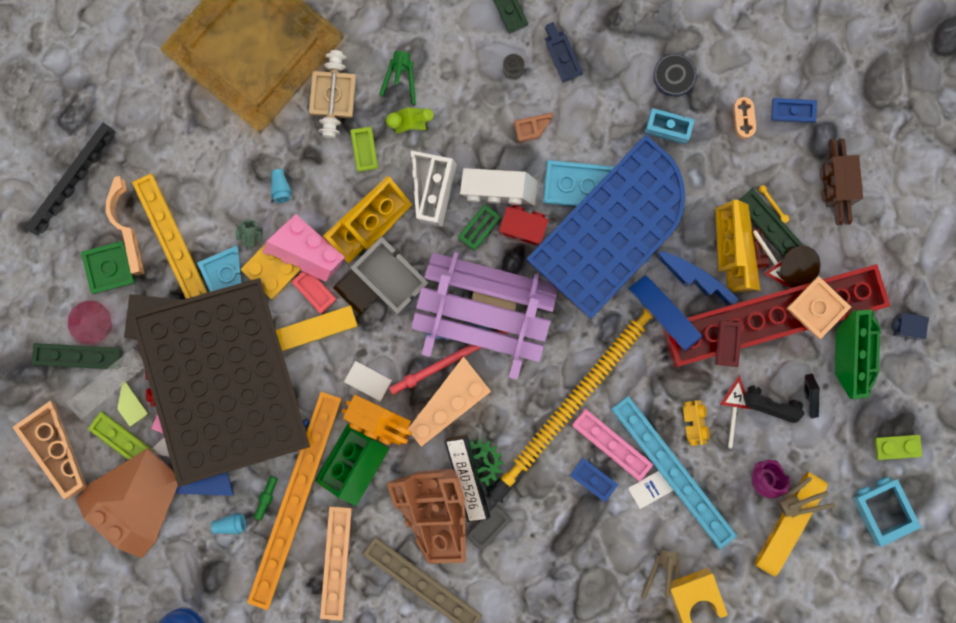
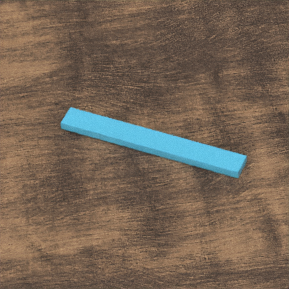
[611,396,737,550]

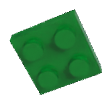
[81,241,136,295]

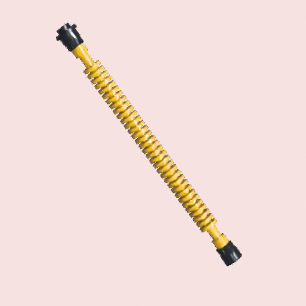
[486,308,653,504]

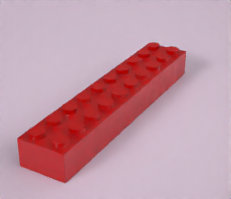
[662,264,890,368]

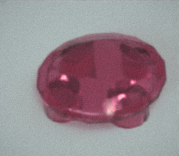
[68,301,112,344]

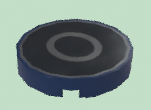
[653,53,697,97]

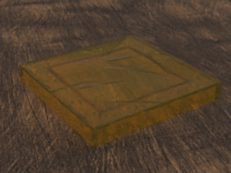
[160,0,344,134]

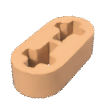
[733,97,756,140]

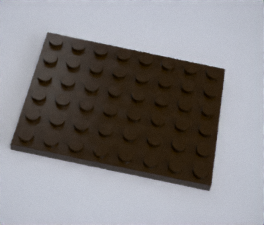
[130,278,310,487]

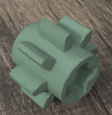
[236,220,263,247]

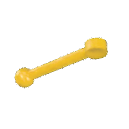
[759,185,789,224]

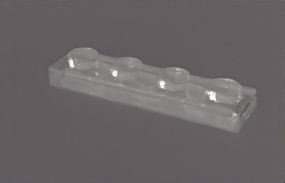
[66,346,144,420]

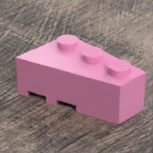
[263,214,345,282]

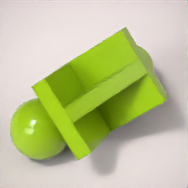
[386,107,433,134]

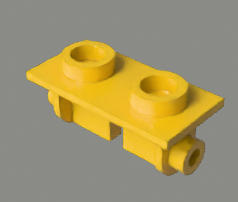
[683,400,710,446]

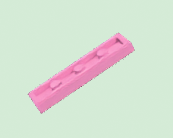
[571,408,654,482]

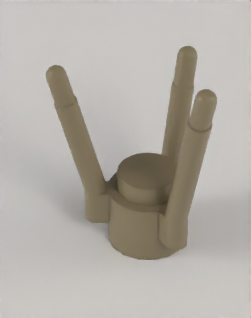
[779,477,836,518]
[642,550,680,599]

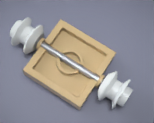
[309,50,356,138]

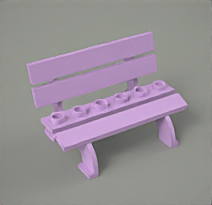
[411,252,558,380]

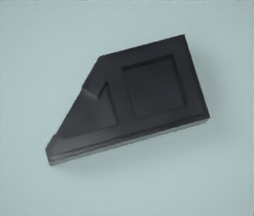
[804,373,820,419]

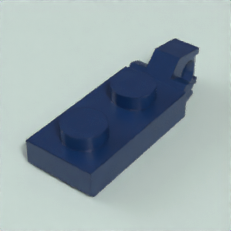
[545,22,583,83]

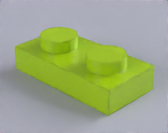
[874,435,922,460]

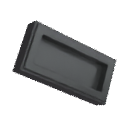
[466,504,512,552]

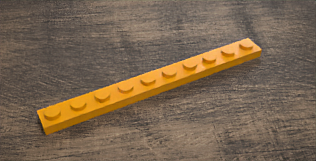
[247,392,342,610]

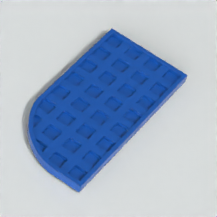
[526,135,685,320]

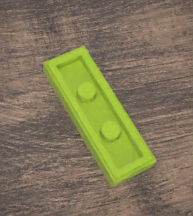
[88,411,155,460]

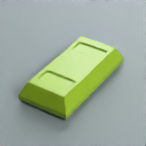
[350,126,378,172]

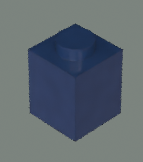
[892,313,929,340]

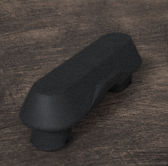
[743,385,805,423]

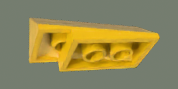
[323,176,413,263]
[715,200,761,294]

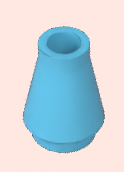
[271,169,292,203]
[211,512,246,535]

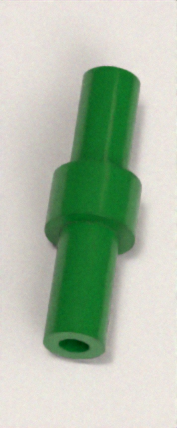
[254,476,278,520]

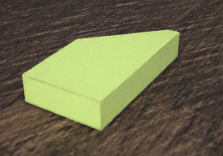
[117,381,149,427]

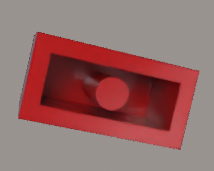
[499,205,549,246]

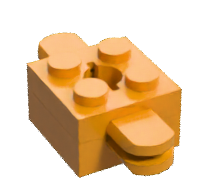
[341,394,412,446]

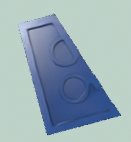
[172,467,234,496]

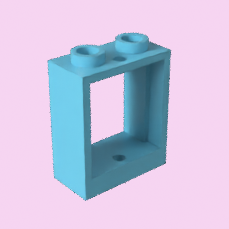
[852,476,921,547]

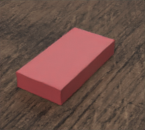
[291,272,337,314]

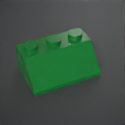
[315,424,390,506]

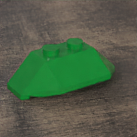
[834,309,881,399]

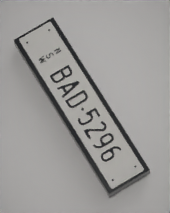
[444,435,490,522]

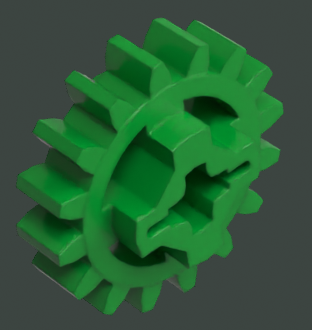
[470,439,504,486]

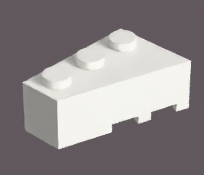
[411,151,457,227]
[460,168,538,206]

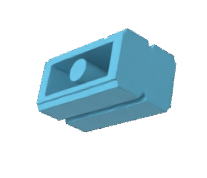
[644,108,695,145]

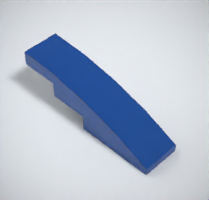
[656,251,738,306]
[629,275,702,352]

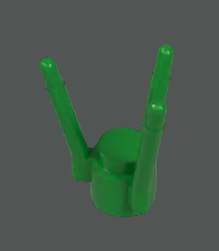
[379,51,416,106]

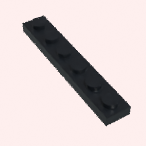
[25,122,115,236]

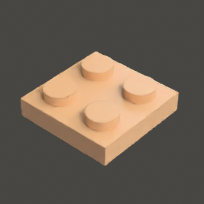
[786,276,851,340]

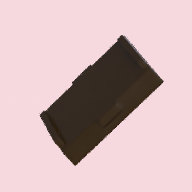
[333,269,379,315]

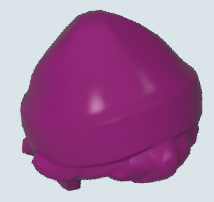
[751,459,790,499]

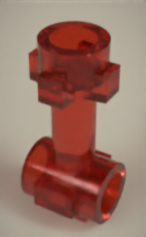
[752,229,769,271]

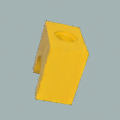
[669,568,728,623]

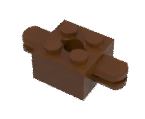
[820,138,863,225]

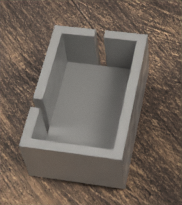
[350,236,429,316]

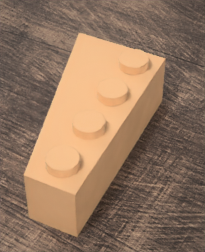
[408,357,491,447]
[13,401,87,500]

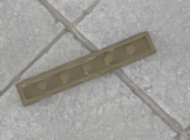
[362,536,483,623]

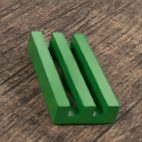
[458,204,502,252]

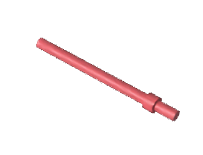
[389,330,509,395]

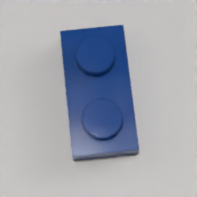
[771,98,817,123]
[569,458,618,502]

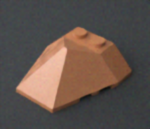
[76,448,178,558]
[387,469,466,564]

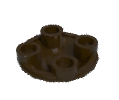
[779,245,821,288]

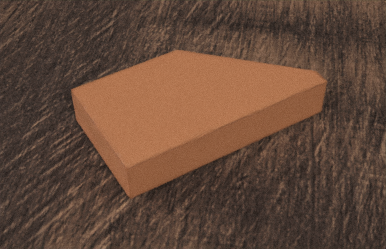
[514,112,553,143]

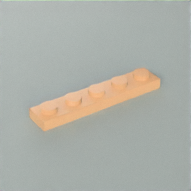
[320,506,352,620]

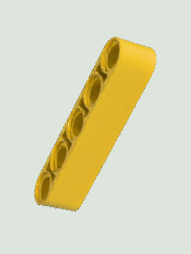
[754,471,828,577]

